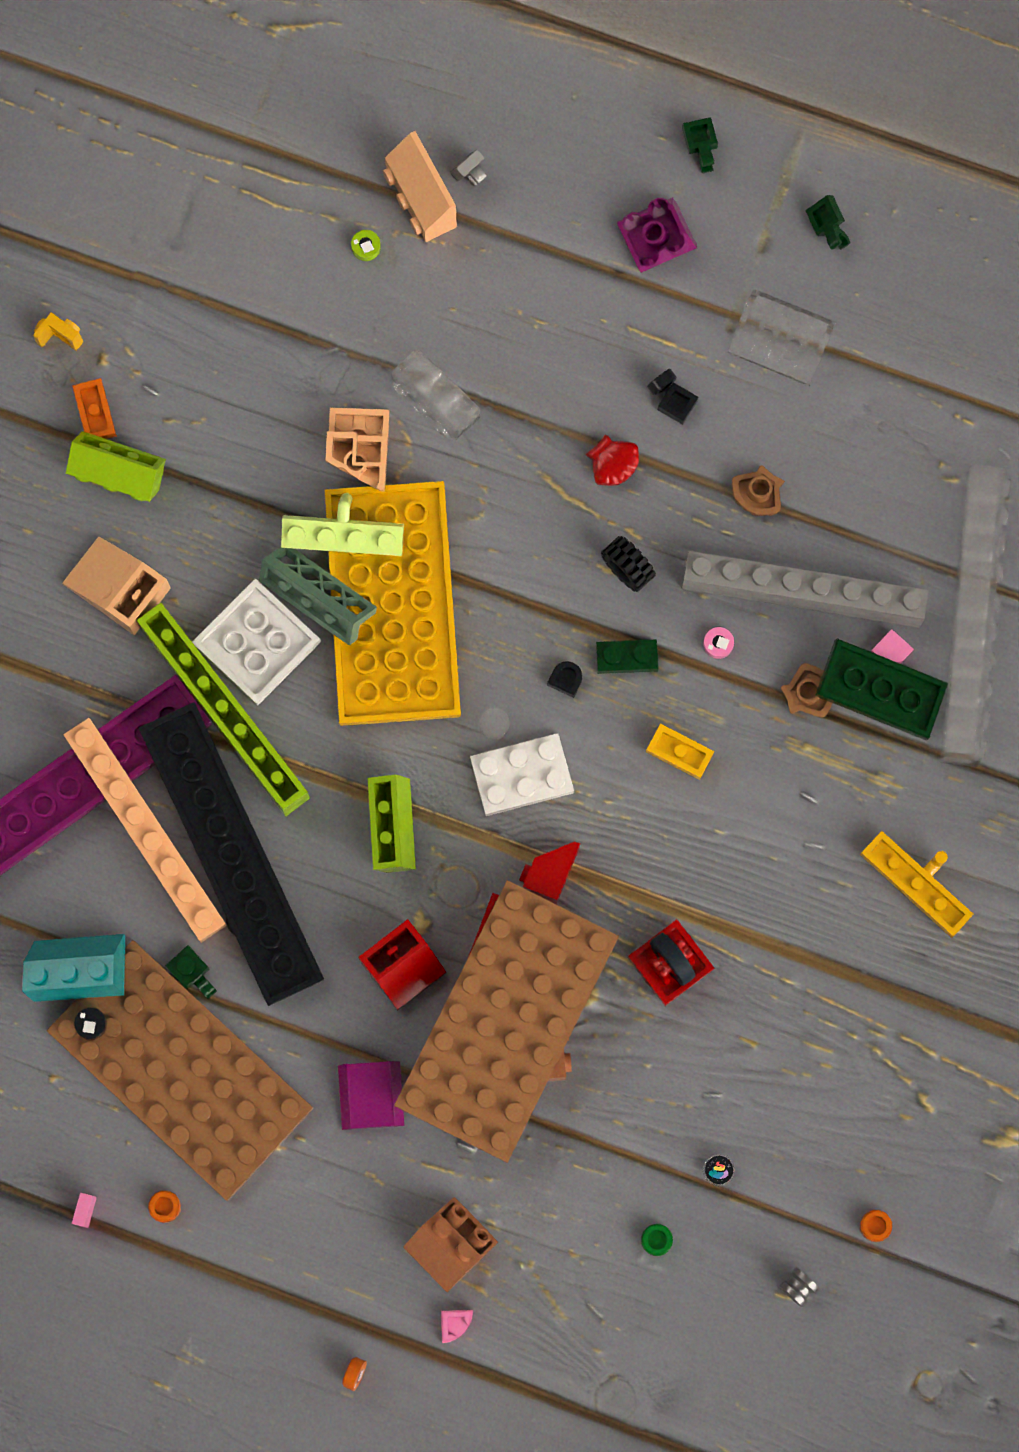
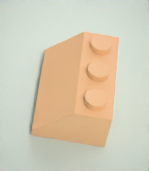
[383,131,457,242]

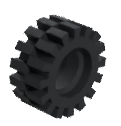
[601,536,656,592]

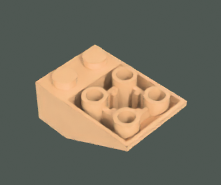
[62,536,171,635]

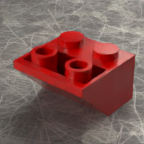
[358,919,447,1011]

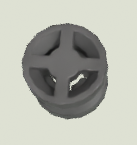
[779,1267,820,1308]

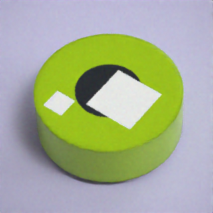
[351,230,381,261]

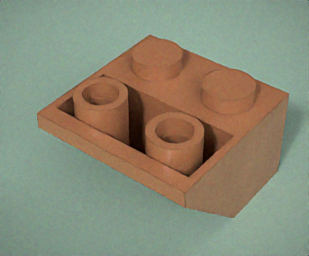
[403,1197,498,1292]

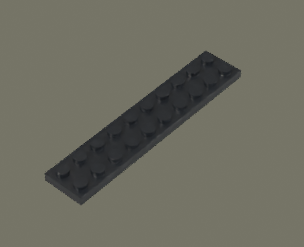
[139,702,324,1007]

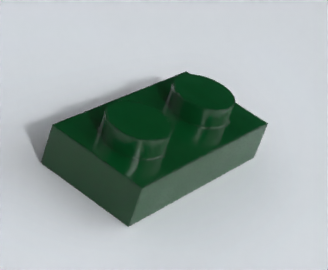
[596,639,658,674]

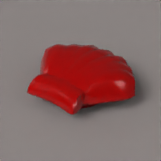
[586,435,639,486]

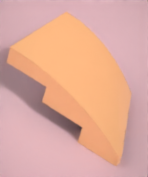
[326,408,390,492]

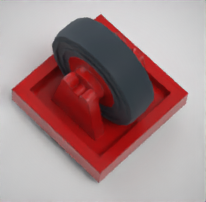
[627,919,715,1007]

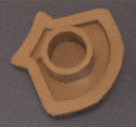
[732,465,785,516]
[781,663,833,718]

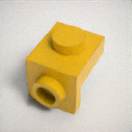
[33,312,83,351]

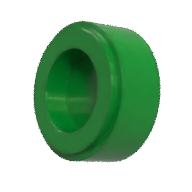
[641,1224,673,1256]

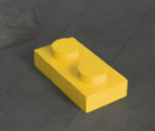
[646,723,715,780]

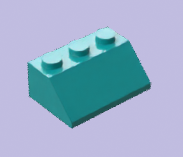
[22,934,126,1002]

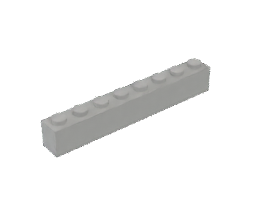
[682,551,929,628]

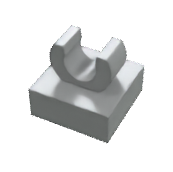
[450,149,487,186]

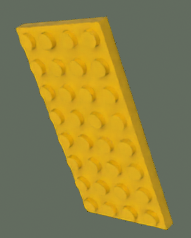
[325,481,461,726]

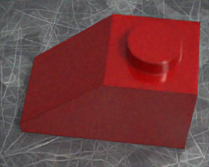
[519,841,580,905]

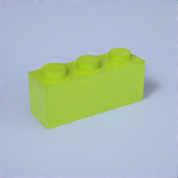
[65,431,166,502]
[367,774,416,873]

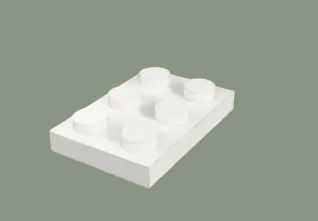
[470,733,574,816]

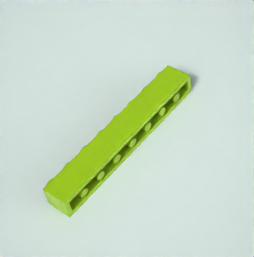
[137,603,310,817]

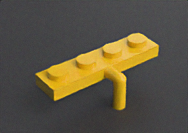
[860,831,974,938]

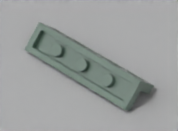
[259,547,377,645]

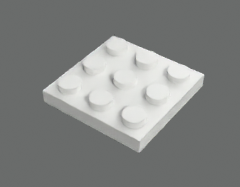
[192,579,321,706]

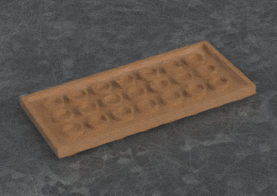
[394,880,619,1163]
[47,940,314,1201]

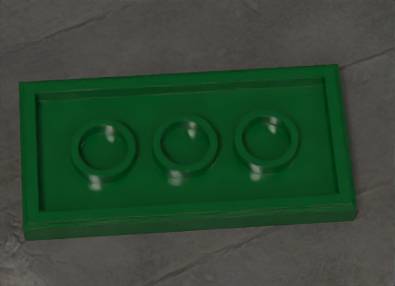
[815,638,948,740]

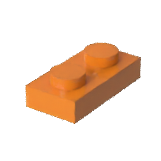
[72,378,117,439]

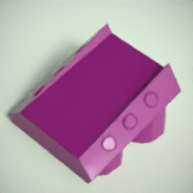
[617,197,697,273]
[338,1061,404,1130]

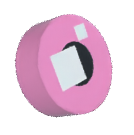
[703,627,734,659]

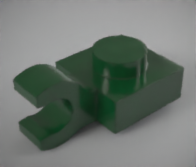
[682,117,718,173]
[805,195,850,250]
[165,945,217,999]

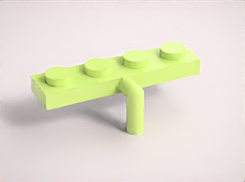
[281,493,404,556]

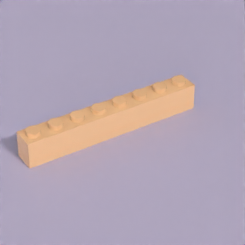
[63,718,227,943]

